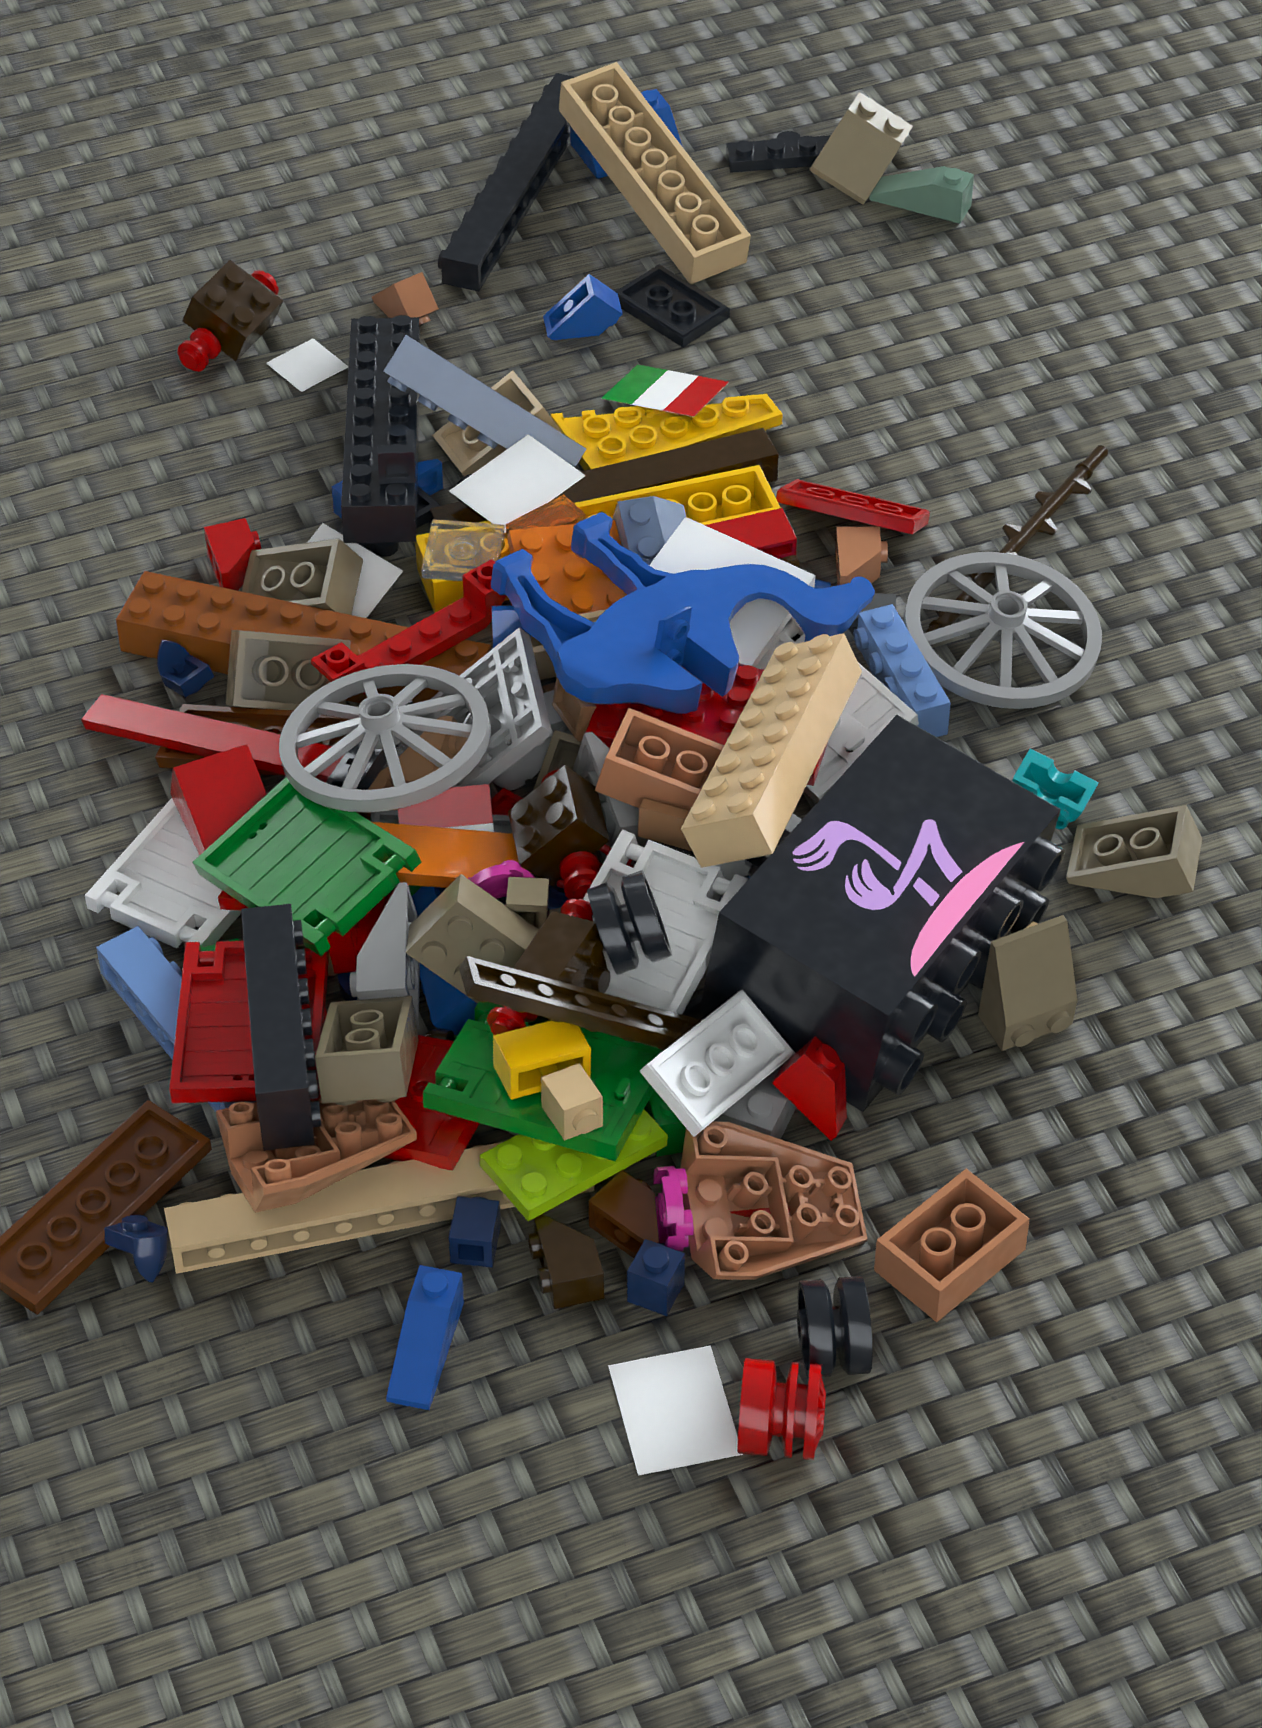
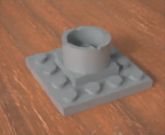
[412,627,553,790]

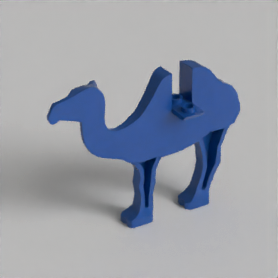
[491,512,875,714]

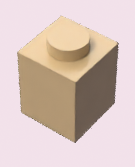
[541,1063,603,1141]

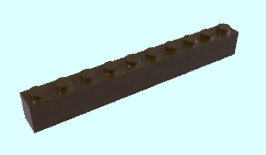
[430,428,779,532]

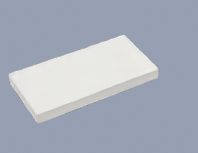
[640,990,795,1137]

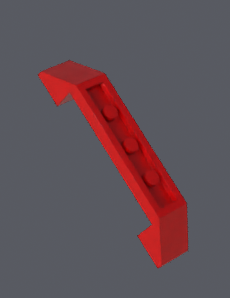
[311,559,507,694]

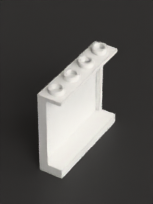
[650,517,815,668]

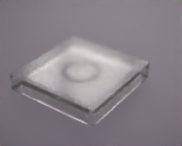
[421,519,505,581]

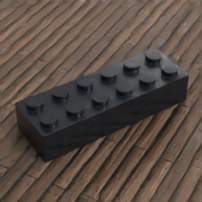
[241,904,322,1151]

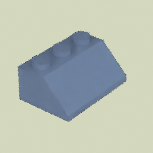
[613,496,686,565]

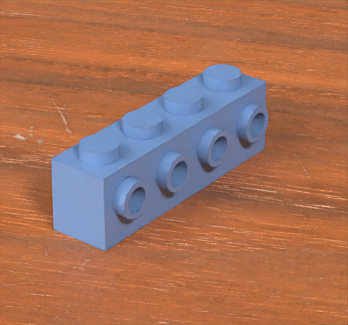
[853,604,951,737]

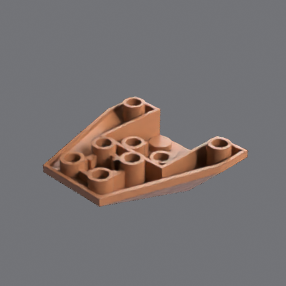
[216,1098,417,1213]
[680,1121,868,1280]

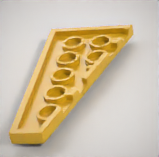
[550,394,783,471]

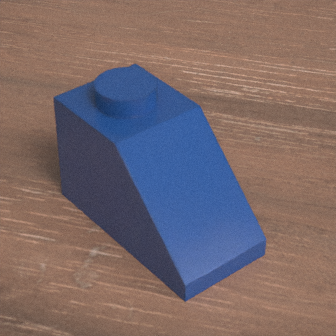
[543,274,623,340]

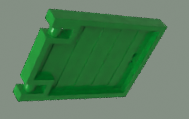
[192,777,422,956]
[423,1002,663,1161]

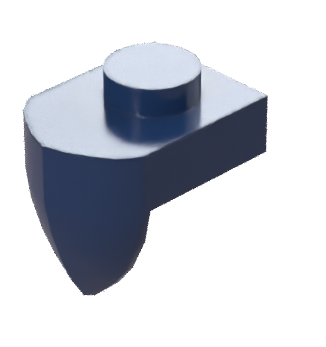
[157,640,214,698]
[104,1215,168,1282]

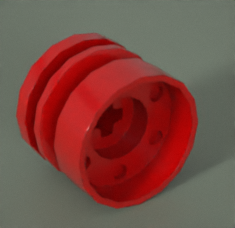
[737,1358,826,1460]

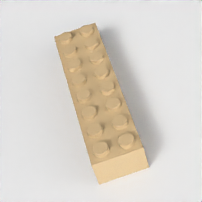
[559,62,751,284]
[681,633,862,868]

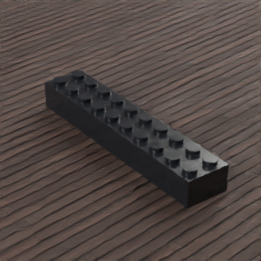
[341,315,420,543]

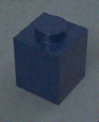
[449,1196,501,1268]
[627,1239,685,1316]

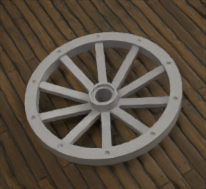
[903,552,1102,709]
[279,664,491,812]

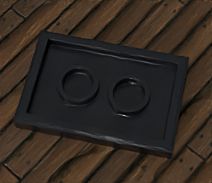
[615,264,730,347]

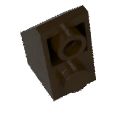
[527,1214,604,1309]

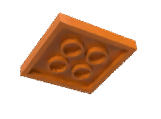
[507,520,627,614]

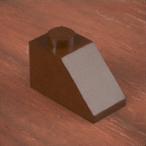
[588,1170,659,1258]

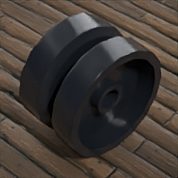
[587,870,672,975]
[797,1276,873,1378]

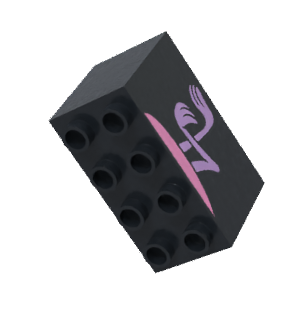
[700,715,1065,1112]

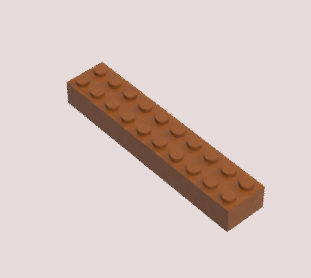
[116,571,491,703]

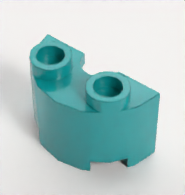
[1012,748,1099,829]

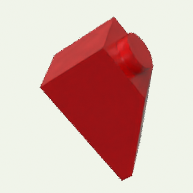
[204,518,261,591]
[772,1036,847,1141]

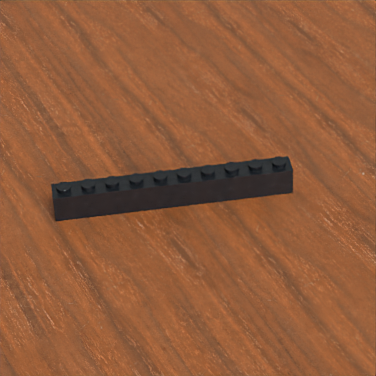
[438,73,575,292]

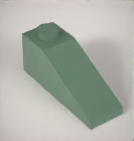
[870,166,974,224]

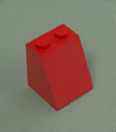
[170,744,267,855]

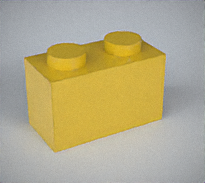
[493,1020,591,1100]

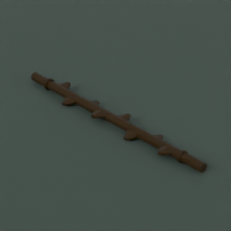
[925,445,1108,647]

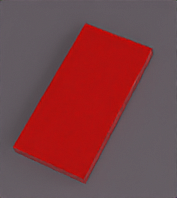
[776,479,930,534]

